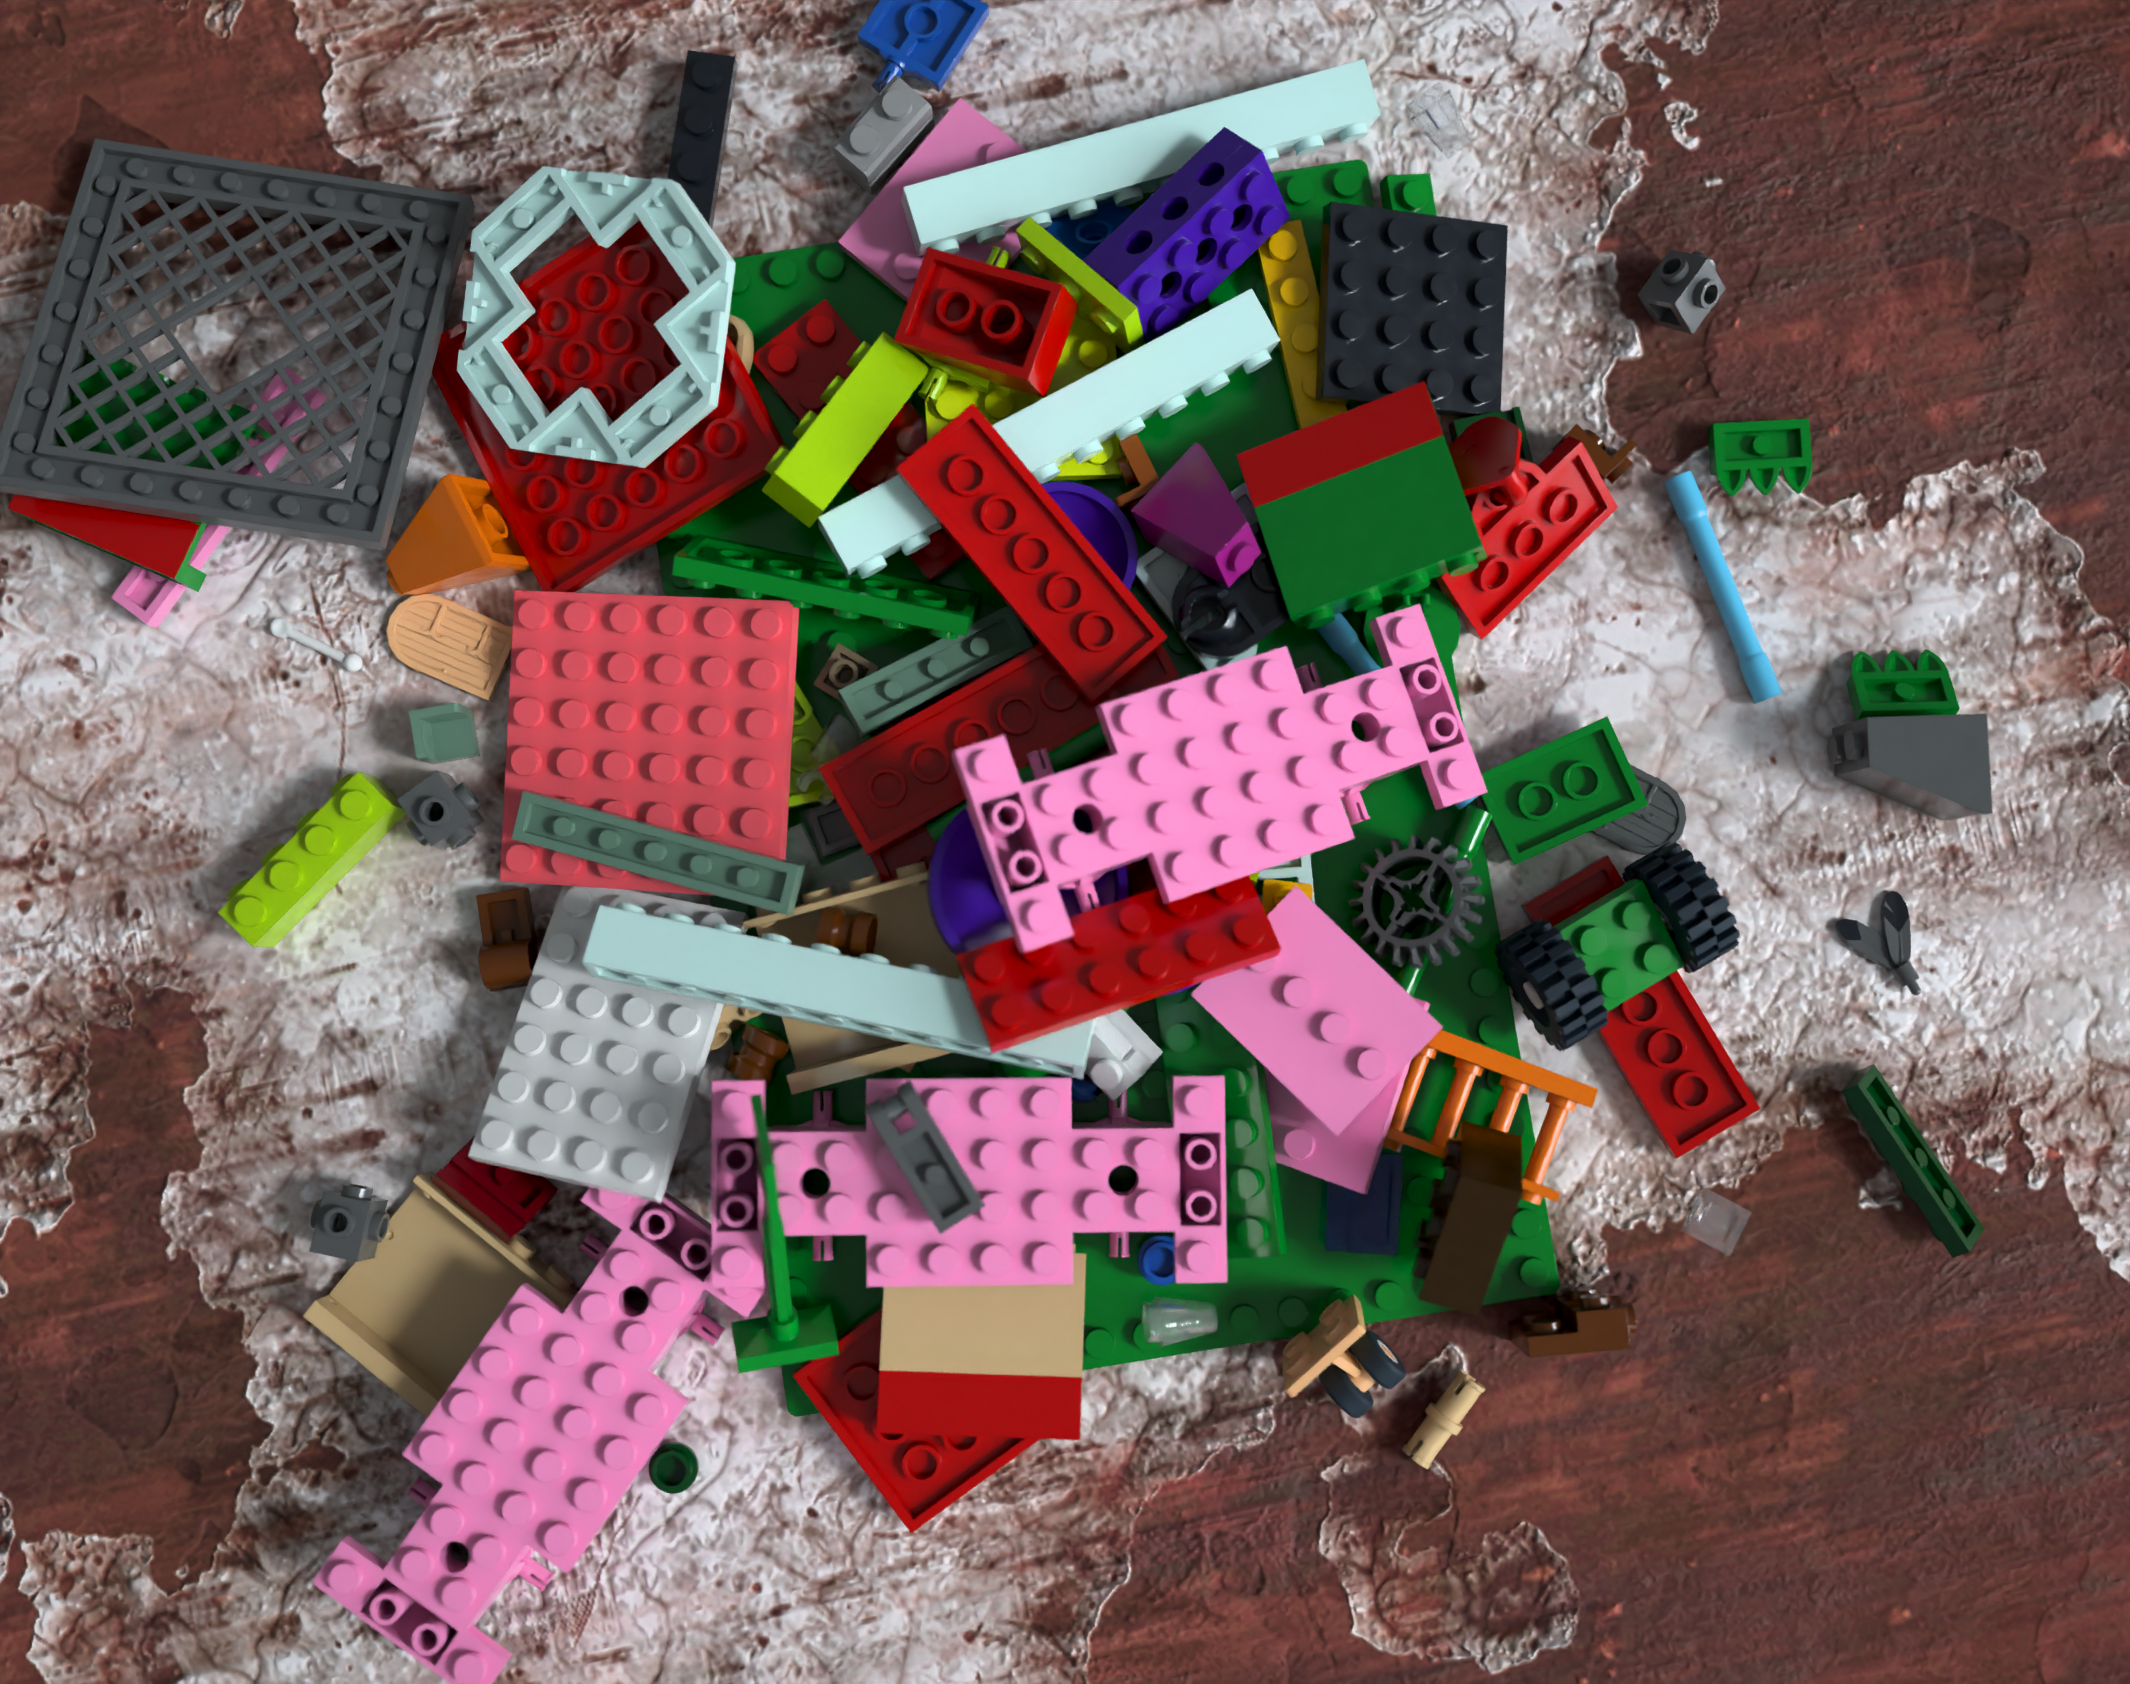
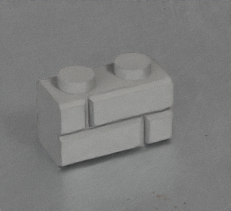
[831,75,935,195]

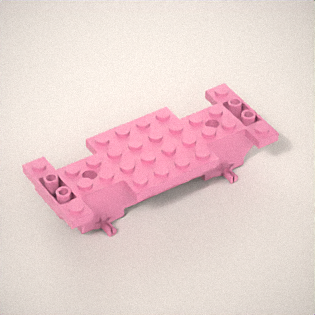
[951,604,1487,954]
[711,1075,1227,1289]
[312,1187,768,1684]

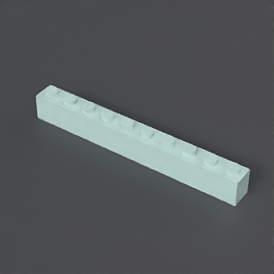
[901,59,1381,256]
[818,288,1280,579]
[582,903,1096,1079]

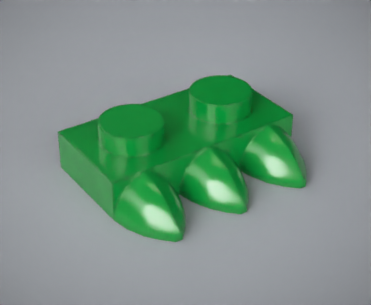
[1707,418,1812,497]
[1846,649,1960,721]

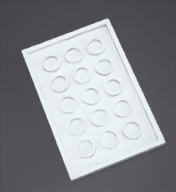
[468,885,750,1203]

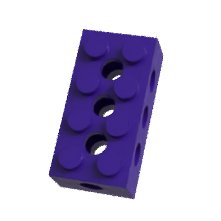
[1082,127,1291,344]

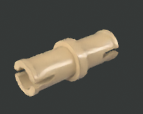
[1402,1369,1486,1469]

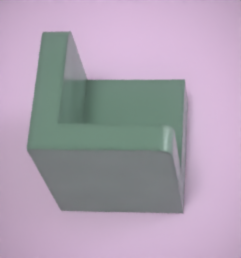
[408,703,480,765]

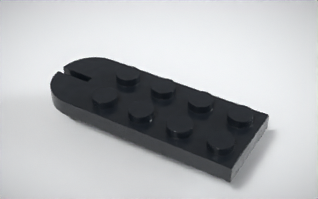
[1171,520,1291,660]

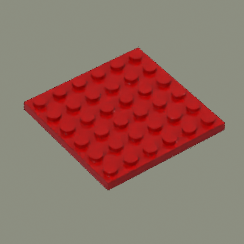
[432,220,787,592]

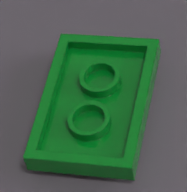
[1479,717,1648,866]

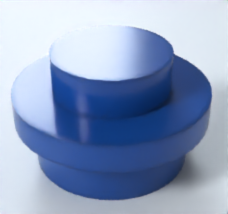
[1137,1235,1175,1286]

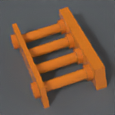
[1383,1030,1599,1205]

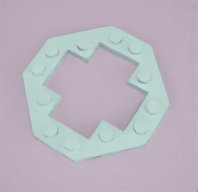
[457,166,736,468]

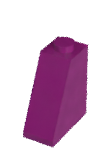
[1131,442,1261,588]

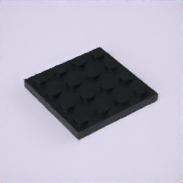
[1316,202,1508,417]

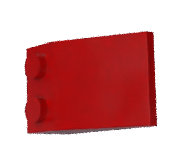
[894,247,1078,398]

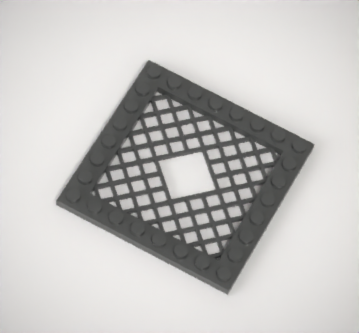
[0,139,475,551]

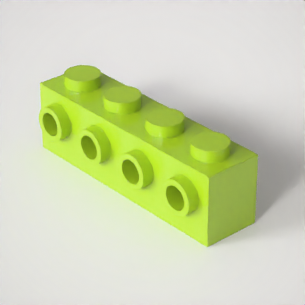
[761,332,931,528]
[218,771,407,947]

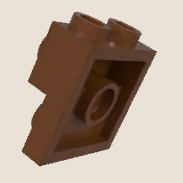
[1507,1286,1636,1358]

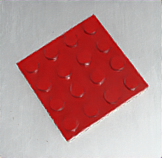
[792,1305,1040,1533]

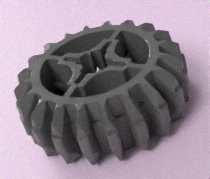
[1349,835,1485,969]

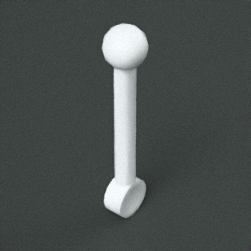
[270,618,363,672]

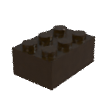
[1412,1121,1523,1316]

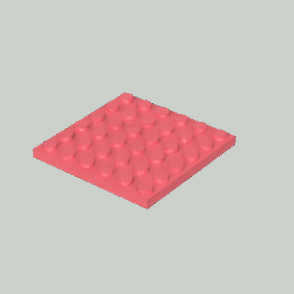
[500,590,799,896]

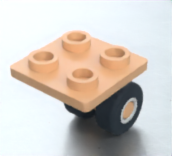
[1282,1294,1406,1418]

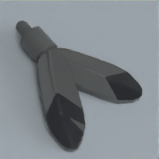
[1835,891,1921,996]

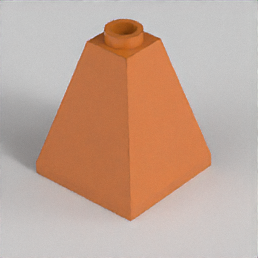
[385,473,532,595]

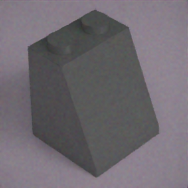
[1827,714,1993,821]

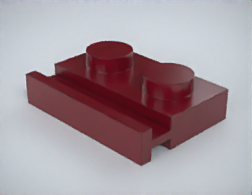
[432,1136,558,1245]

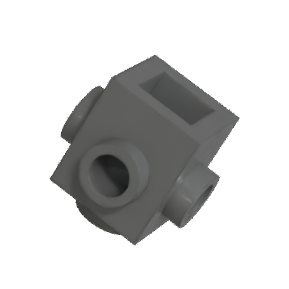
[1638,249,1726,334]
[397,770,484,850]
[309,1183,389,1262]

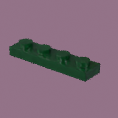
[1841,1064,1984,1258]

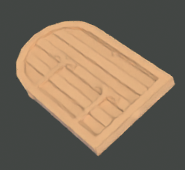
[386,594,513,702]

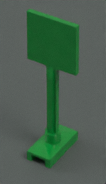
[731,1094,839,1373]

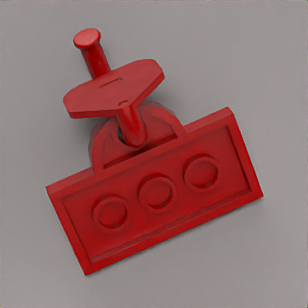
[1435,416,1618,640]

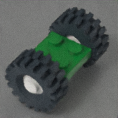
[1494,841,1740,1051]

